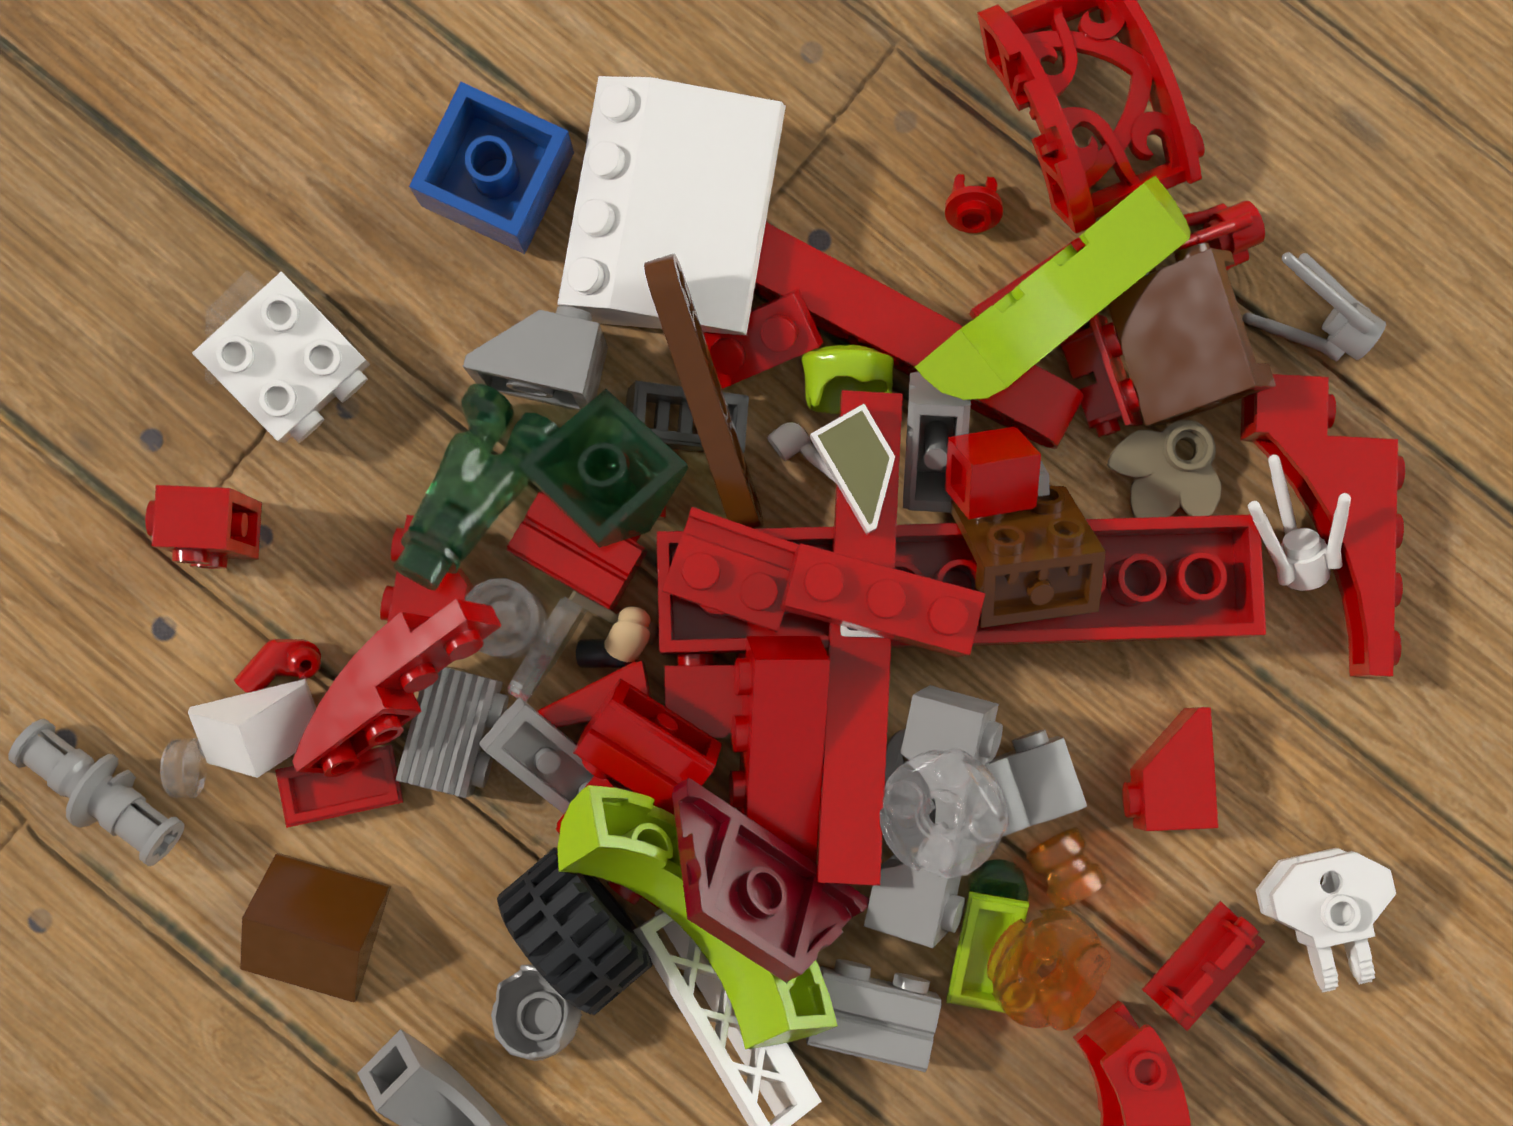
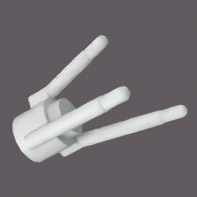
[1248,454,1351,591]

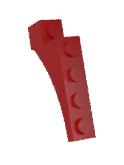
[1240,374,1405,678]

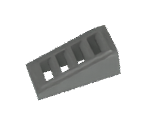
[623,381,749,453]

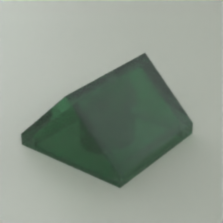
[517,389,688,548]

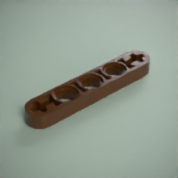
[644,253,764,529]

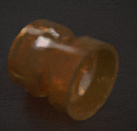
[1025,827,1107,909]

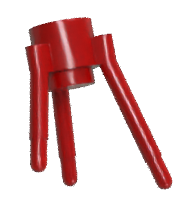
[1178,201,1265,271]

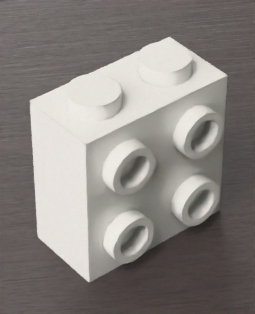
[192,271,370,443]

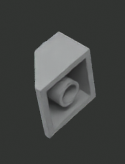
[463,306,608,414]

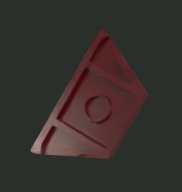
[672,778,870,982]

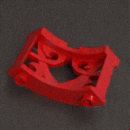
[977,0,1205,234]
[1073,1000,1191,1126]

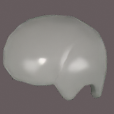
[491,964,582,1061]

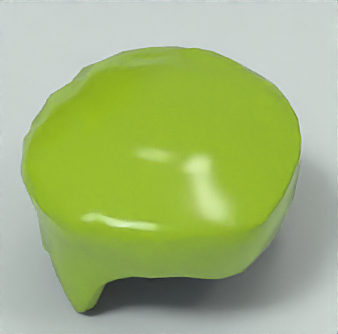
[801,345,894,414]

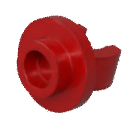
[945,174,1003,233]

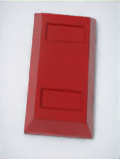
[275,744,404,828]

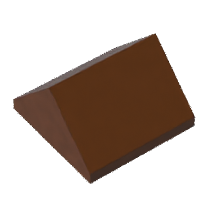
[240,853,391,1003]

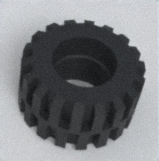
[497,847,653,1015]

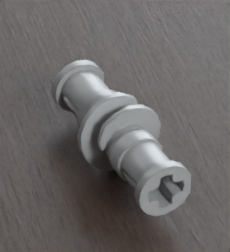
[8,719,185,867]

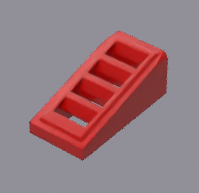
[537,660,652,728]

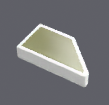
[810,404,895,535]

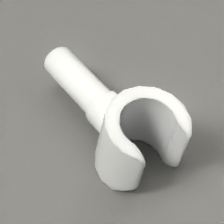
[767,422,836,483]

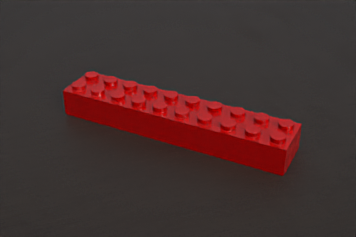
[657,514,1266,655]

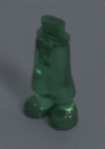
[394,383,566,590]

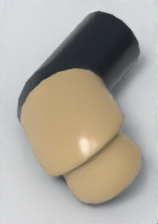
[576,606,651,668]

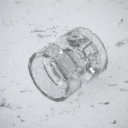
[465,578,547,659]

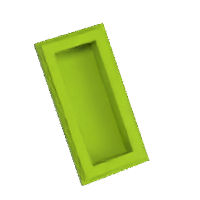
[946,892,1029,1013]

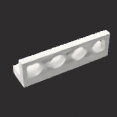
[633,909,822,1126]

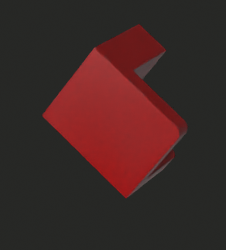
[945,427,1041,520]

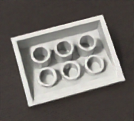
[557,76,786,335]

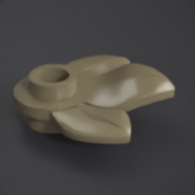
[1107,420,1221,518]

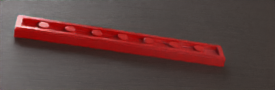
[817,390,903,886]

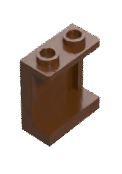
[1108,243,1276,426]

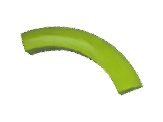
[915,176,1191,400]
[557,785,838,1050]

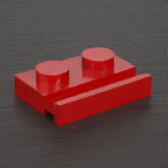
[662,507,799,632]

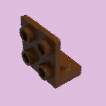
[951,485,1106,628]

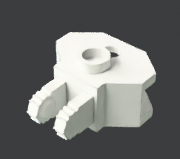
[1256,848,1396,992]

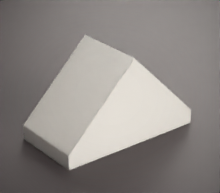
[188,679,316,778]

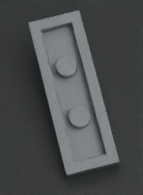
[479,697,633,814]

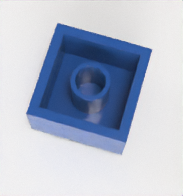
[409,82,574,254]

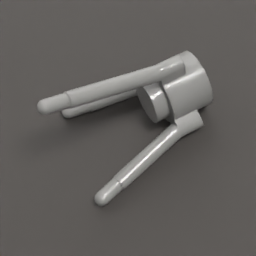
[1242,252,1386,362]

